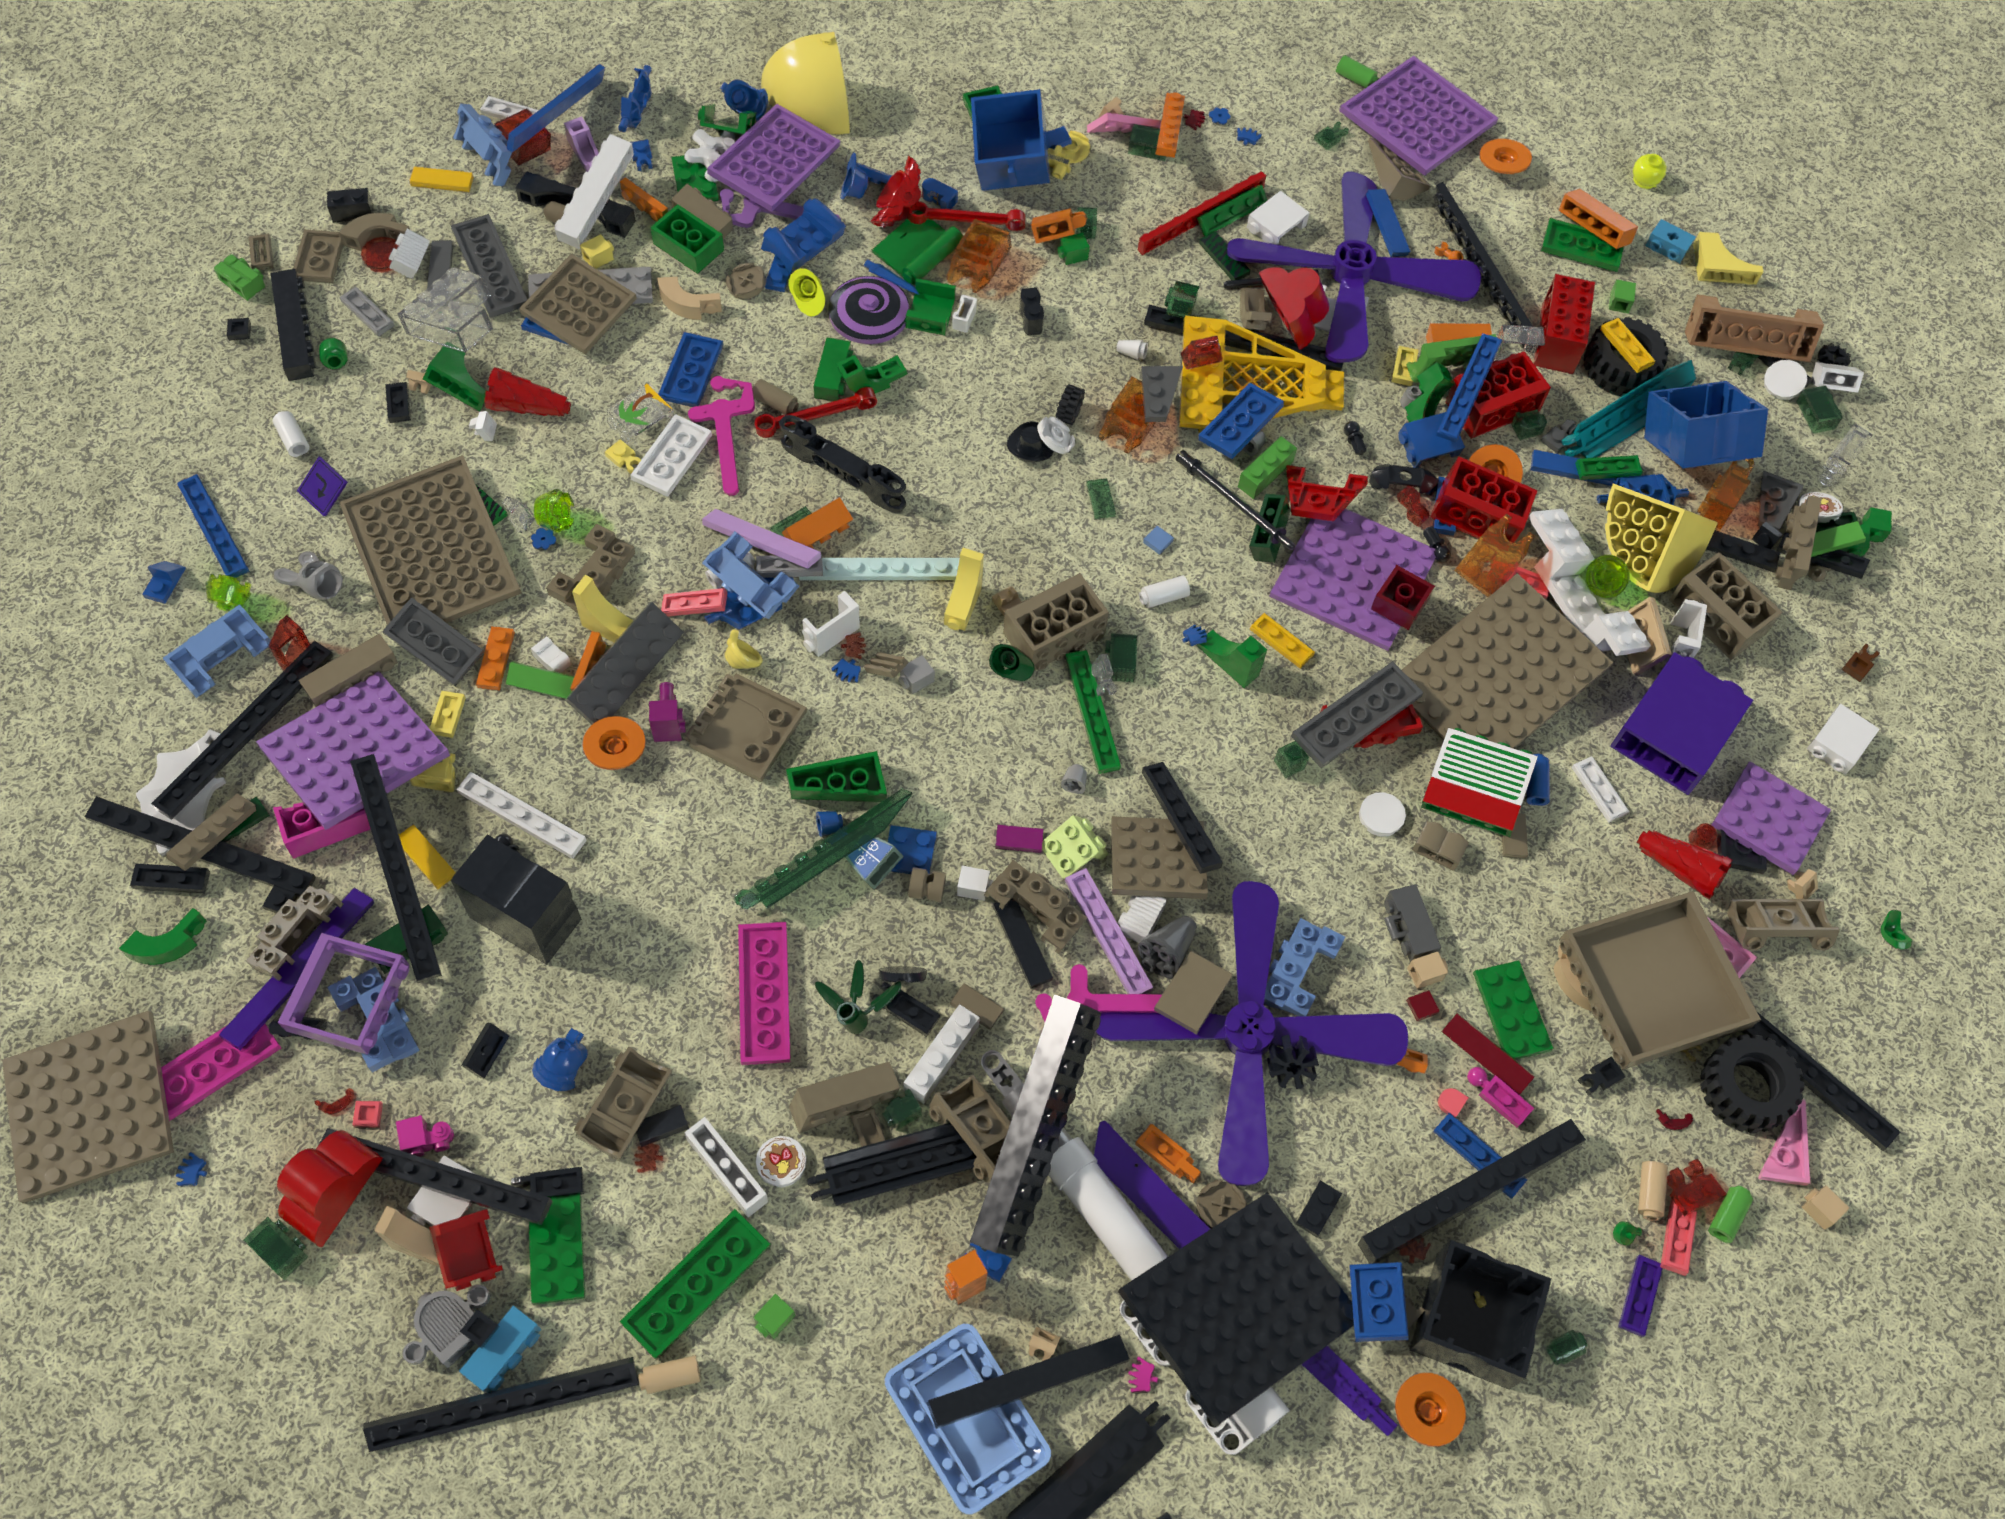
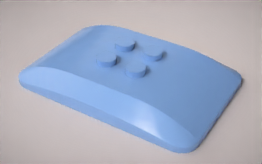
[885,1324,1051,1515]

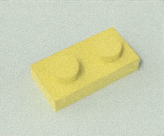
[1391,346,1419,386]
[429,691,466,738]

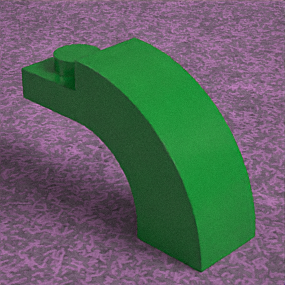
[119,908,207,965]

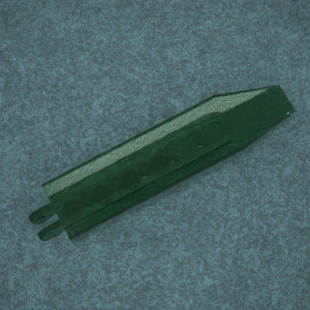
[734,788,912,910]

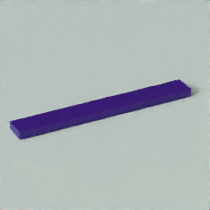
[219,887,374,1051]

